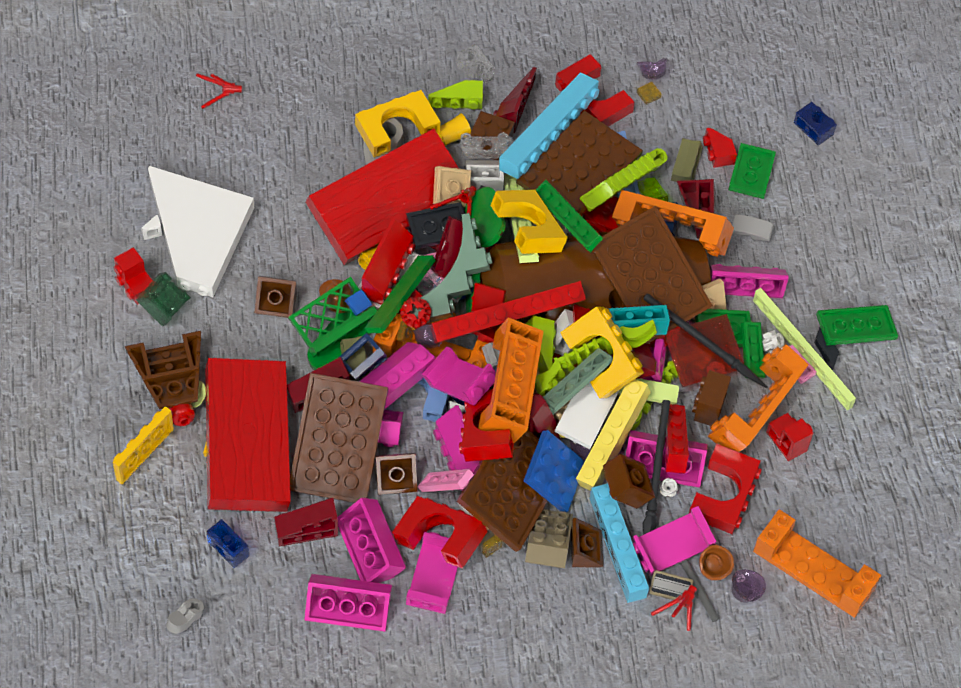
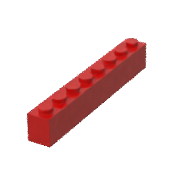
[430,281,586,344]

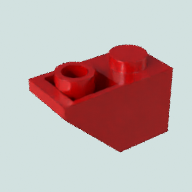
[703,128,737,168]

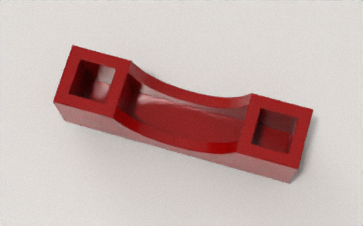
[665,404,689,474]

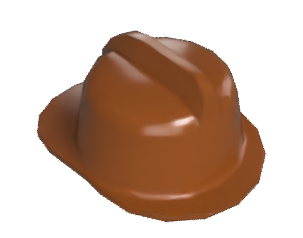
[319,279,353,313]

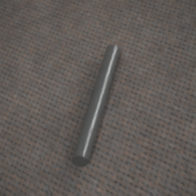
[680,559,719,622]

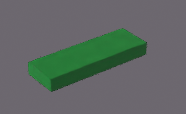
[741,321,765,379]

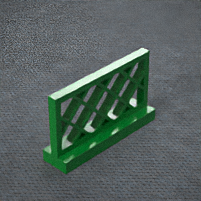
[288,277,377,357]

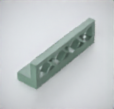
[543,348,613,415]

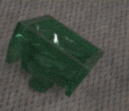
[136,272,191,327]

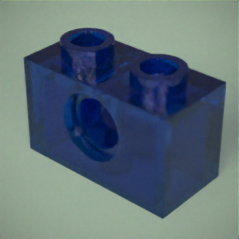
[793,102,837,146]
[206,519,249,568]

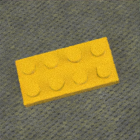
[113,407,174,485]

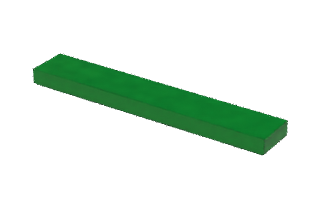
[536,180,604,252]
[365,255,436,333]

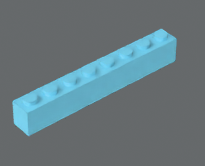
[499,72,599,179]

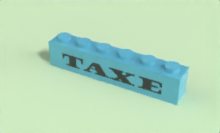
[589,483,649,603]

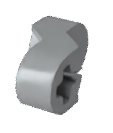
[166,599,204,634]

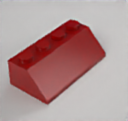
[362,218,415,305]

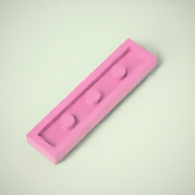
[417,469,474,492]

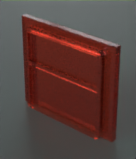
[664,314,744,388]

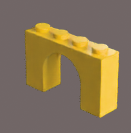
[355,90,441,157]
[491,190,567,254]
[560,307,644,399]

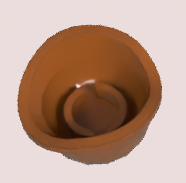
[699,545,734,581]

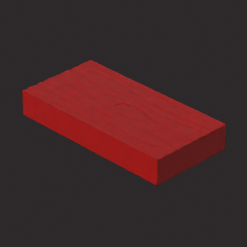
[306,128,459,265]
[205,358,291,512]

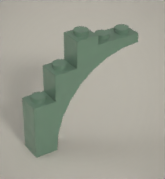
[407,213,492,327]

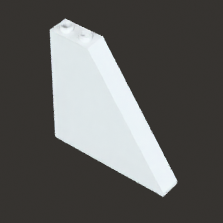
[148,166,254,297]

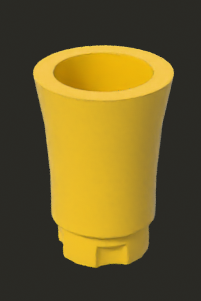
[438,113,471,146]

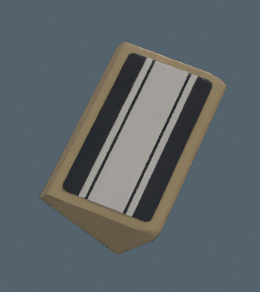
[649,570,693,600]

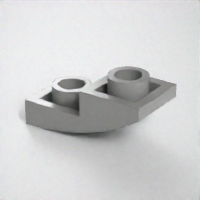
[732,214,774,241]

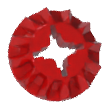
[400,297,431,328]

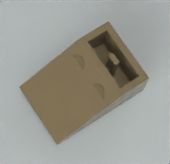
[525,508,573,568]

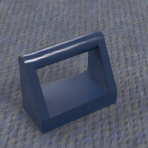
[338,333,387,381]

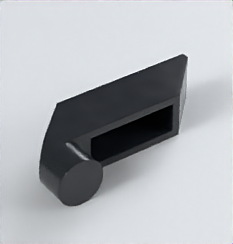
[814,327,839,371]

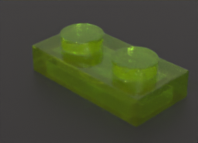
[638,177,668,202]

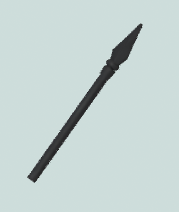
[643,293,768,388]
[642,400,670,535]

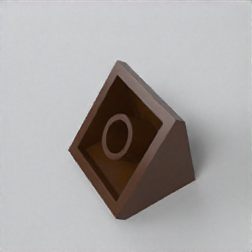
[254,276,297,318]
[375,453,418,495]
[571,518,603,568]

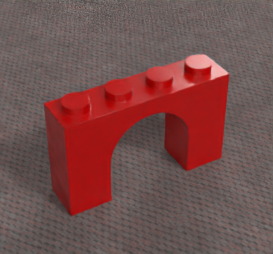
[555,54,634,127]
[459,389,514,462]
[689,444,762,534]
[392,496,488,569]

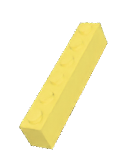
[576,379,651,491]

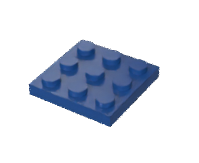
[524,430,585,512]

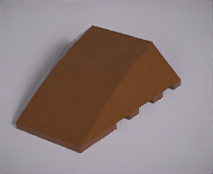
[125,331,201,410]

